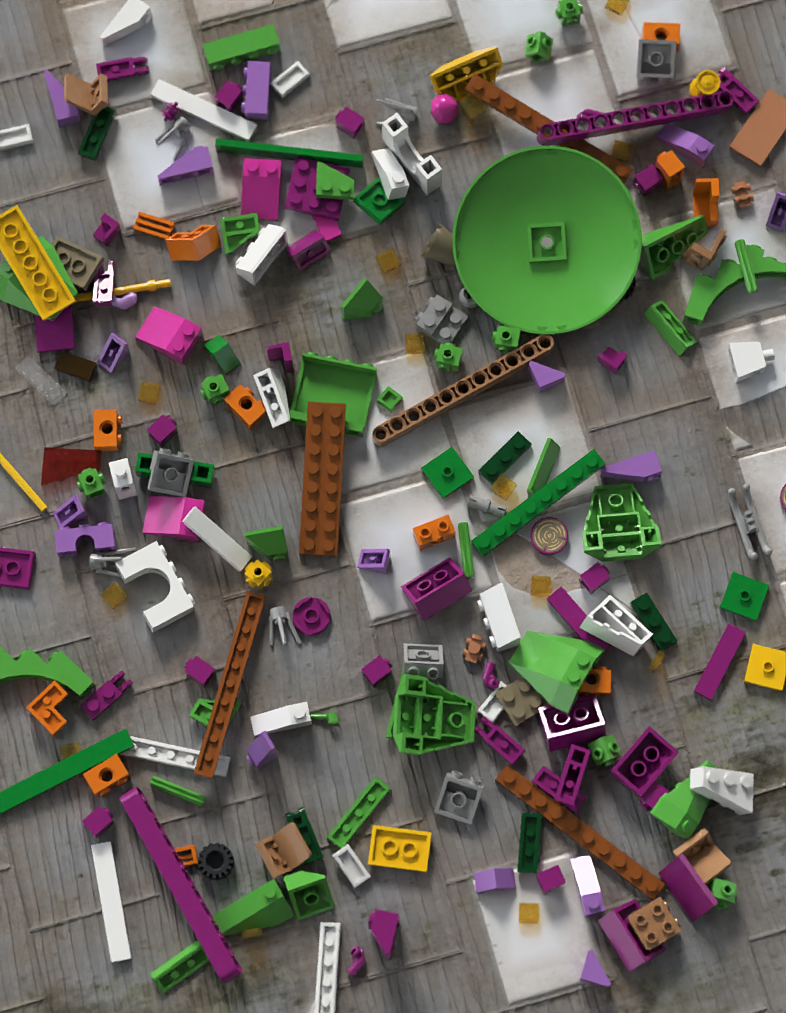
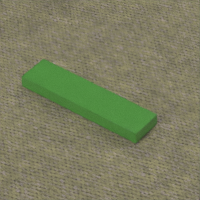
[327,777,391,849]

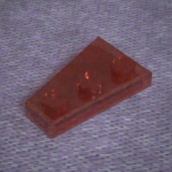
[41,447,102,486]

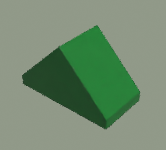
[203,335,241,375]

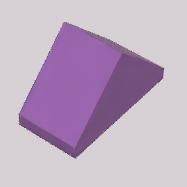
[766,192,786,231]
[97,333,130,373]
[528,360,566,393]
[53,495,87,528]
[357,549,391,574]
[474,868,516,893]
[580,949,612,988]

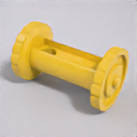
[689,70,721,97]

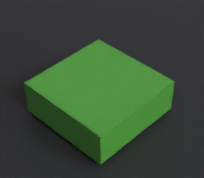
[376,386,403,413]

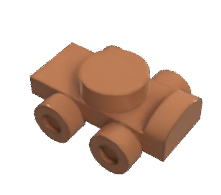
[731,181,754,209]
[462,634,486,664]

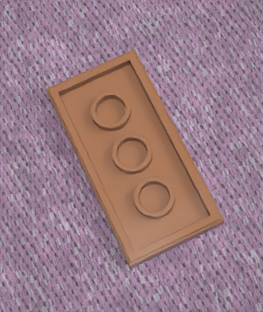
[729,89,786,167]

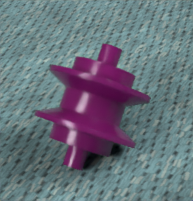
[161,101,181,122]

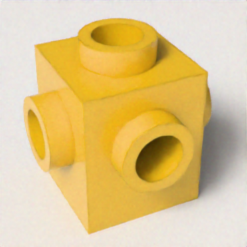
[244,559,273,590]

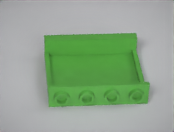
[288,352,377,437]

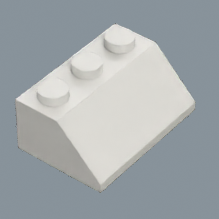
[235,224,288,286]
[477,583,521,652]

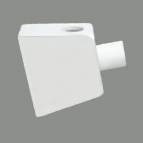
[727,342,775,383]
[109,458,137,500]

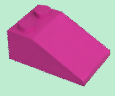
[241,158,282,221]
[135,307,203,365]
[142,496,206,543]

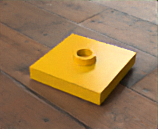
[744,644,786,692]

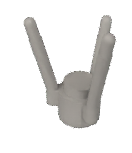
[375,98,417,126]
[155,117,191,160]
[90,547,136,578]
[268,606,301,646]

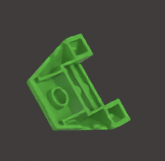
[0,236,78,321]
[582,483,662,562]
[509,631,605,714]
[393,674,476,755]

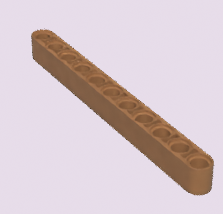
[372,334,554,447]

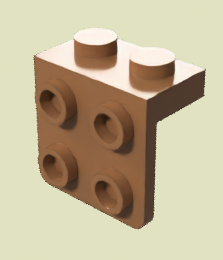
[64,73,109,116]
[682,228,727,270]
[255,822,311,879]
[673,828,732,885]
[628,897,681,950]

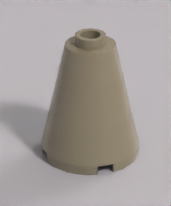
[421,223,456,267]

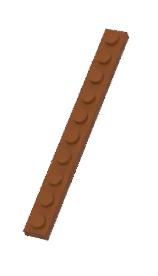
[464,74,633,184]
[194,591,266,780]
[495,764,665,900]

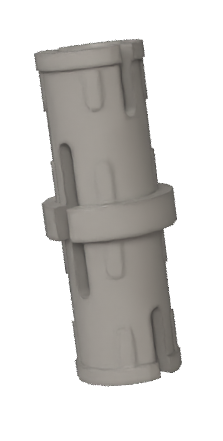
[467,495,507,518]

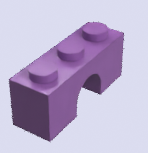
[55,522,116,557]

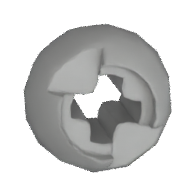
[459,287,478,308]

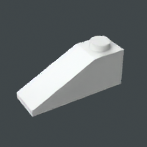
[100,0,152,46]
[371,148,409,200]
[253,368,290,428]
[251,702,312,736]

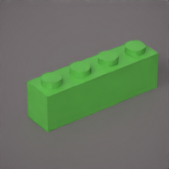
[203,24,281,71]

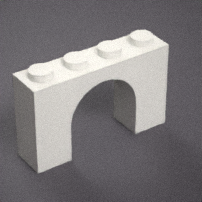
[382,113,442,195]
[116,541,195,633]

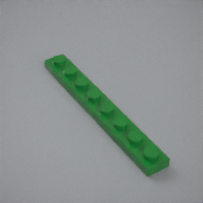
[471,449,606,557]

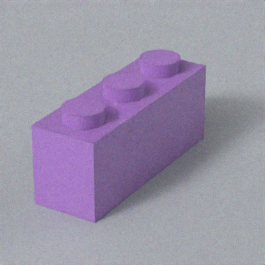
[242,61,271,121]

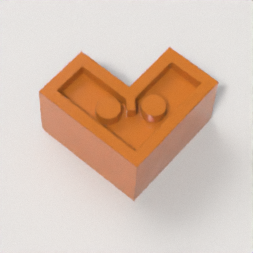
[693,178,720,227]
[165,225,221,261]
[26,680,68,738]

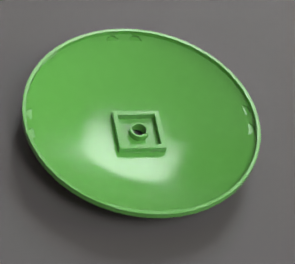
[452,146,642,335]

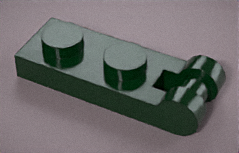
[285,807,324,865]

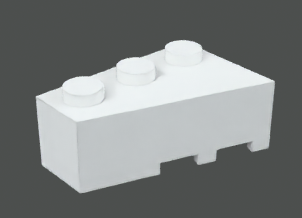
[579,595,653,656]
[690,766,754,815]

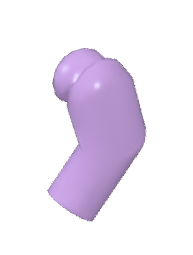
[112,292,137,310]

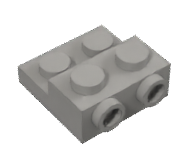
[636,39,676,82]
[415,295,468,344]
[147,448,194,497]
[403,643,444,679]
[434,771,485,825]

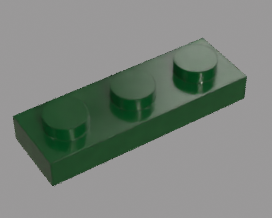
[78,106,117,161]
[478,431,532,485]
[630,592,678,652]
[517,812,542,874]

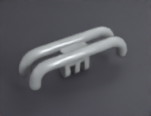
[728,484,772,560]

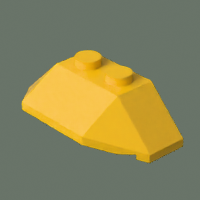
[429,47,503,102]

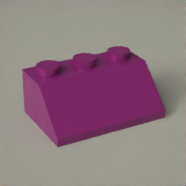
[401,557,473,621]
[538,694,606,752]
[608,726,679,797]
[598,899,667,972]
[368,909,399,960]

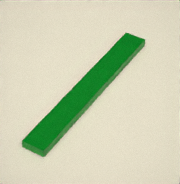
[215,138,364,168]
[0,728,135,815]

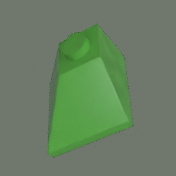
[341,278,383,320]
[244,525,288,561]
[283,870,336,921]

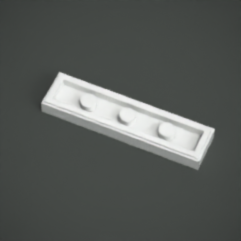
[182,506,252,571]

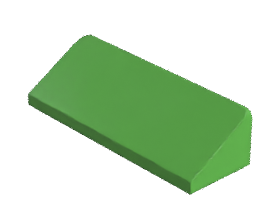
[644,300,697,356]
[527,438,560,495]
[150,940,210,994]

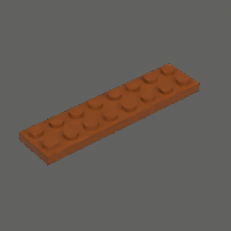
[299,402,346,557]

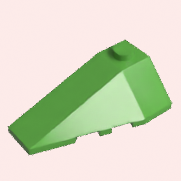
[639,215,708,279]
[650,760,716,840]
[213,879,294,936]

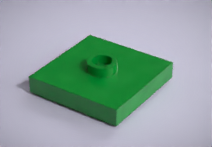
[353,177,405,225]
[421,447,474,499]
[720,572,769,622]

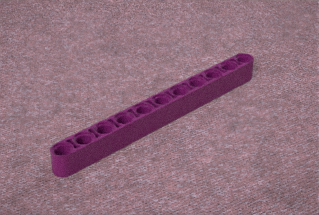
[537,91,734,146]
[120,787,243,984]

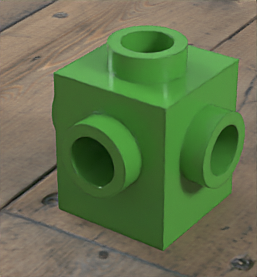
[555,0,583,27]
[525,31,553,63]
[492,324,520,353]
[433,343,463,372]
[200,374,230,405]
[77,468,106,500]
[588,735,622,767]
[706,878,737,909]

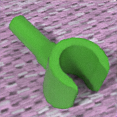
[310,712,339,725]

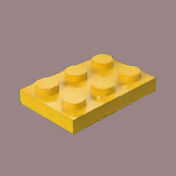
[368,825,432,873]

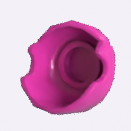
[430,94,458,124]

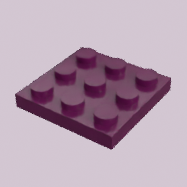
[284,156,351,221]

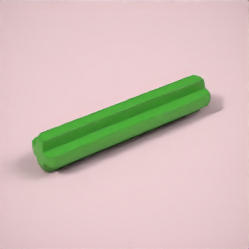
[734,239,758,293]
[458,522,474,579]
[150,776,206,806]

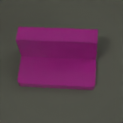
[285,230,331,271]
[266,342,294,373]

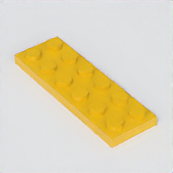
[0,205,76,321]

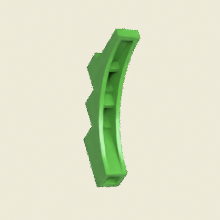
[683,244,786,326]
[0,647,96,699]

